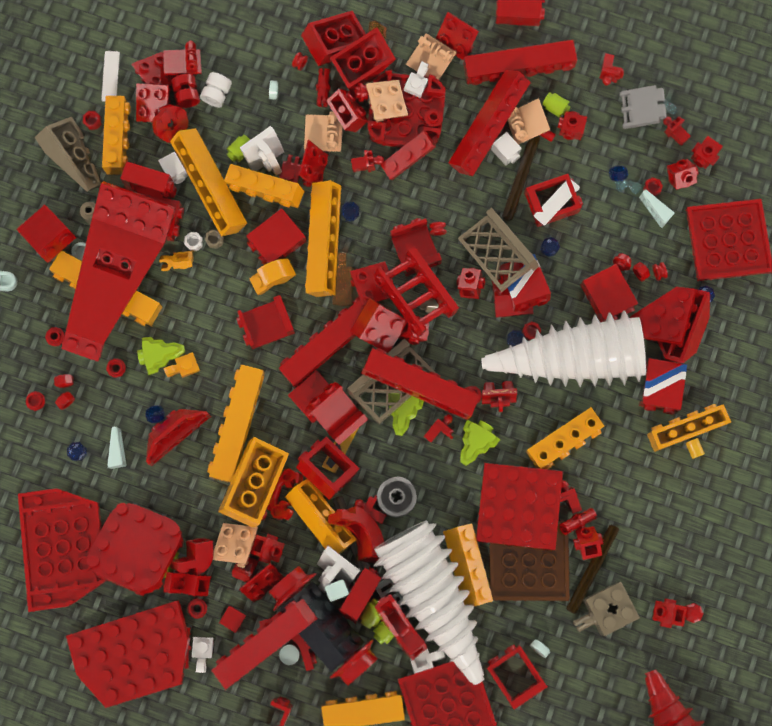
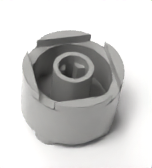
[377,477,417,518]

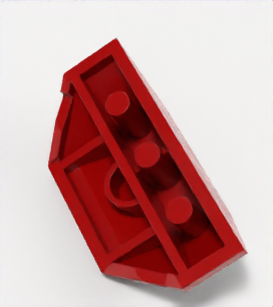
[658,289,710,363]
[146,409,211,466]

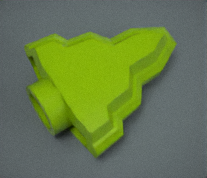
[137,337,185,375]
[388,393,424,436]
[460,420,500,466]

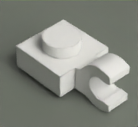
[404,62,429,98]
[192,637,214,672]
[410,649,446,673]

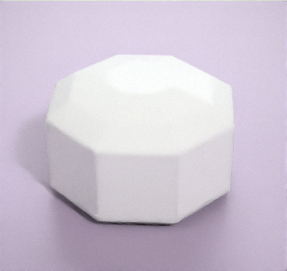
[184,232,203,251]

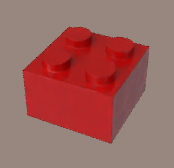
[350,298,407,353]

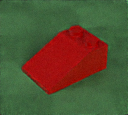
[301,11,366,66]
[330,27,396,93]

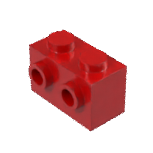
[326,89,369,132]

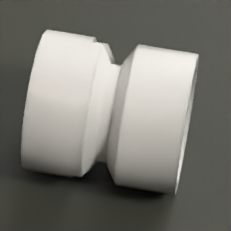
[200,72,232,107]

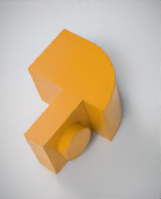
[250,258,296,295]

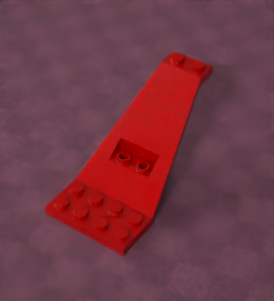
[61,181,176,362]

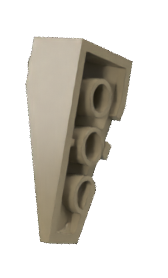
[35,117,101,192]

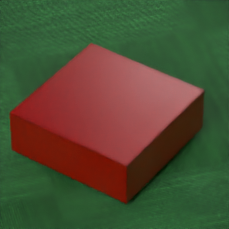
[219,605,247,633]

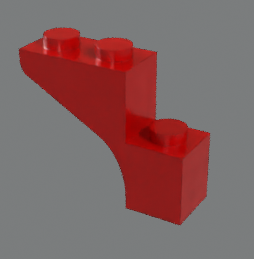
[375,594,428,661]

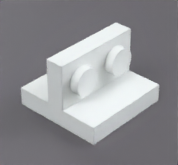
[240,126,284,176]
[317,546,360,593]

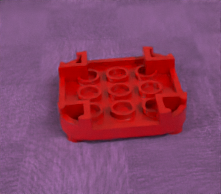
[367,70,446,148]
[87,503,184,596]

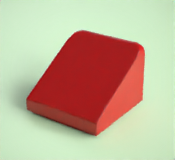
[232,557,259,583]

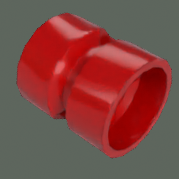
[171,74,200,108]

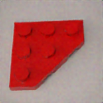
[630,287,697,345]

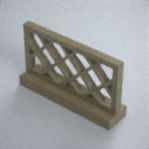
[458,207,539,292]
[348,339,436,425]

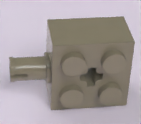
[573,582,640,636]

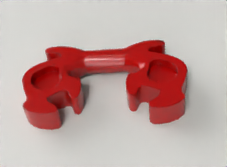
[266,468,303,520]

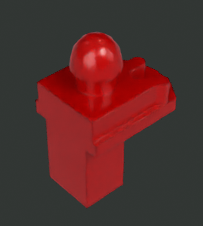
[599,53,624,85]
[663,116,691,146]
[351,150,384,172]
[424,414,454,442]
[560,480,582,513]
[355,494,386,524]

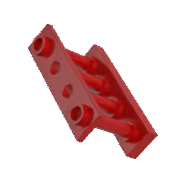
[374,246,459,337]

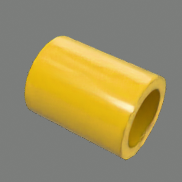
[685,438,705,459]

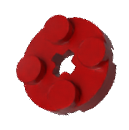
[152,104,188,143]

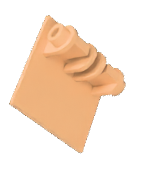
[406,33,457,80]
[366,80,408,122]
[507,98,550,145]
[304,112,342,152]
[213,523,258,568]

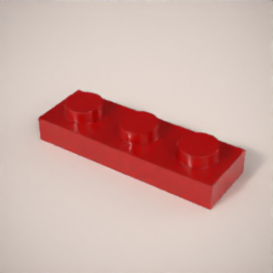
[380,131,436,180]

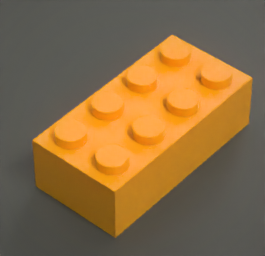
[218,437,289,528]

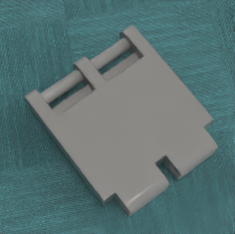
[620,85,666,129]

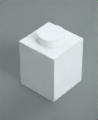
[491,132,521,165]
[158,152,188,184]

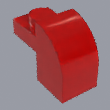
[169,537,213,575]
[163,571,211,596]

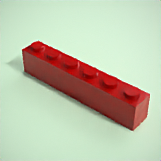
[463,40,577,85]
[448,70,531,177]
[279,296,364,388]
[361,348,480,420]
[211,599,318,690]

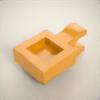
[159,251,193,271]
[164,352,200,378]

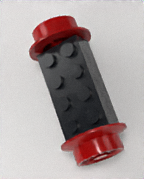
[269,566,378,686]

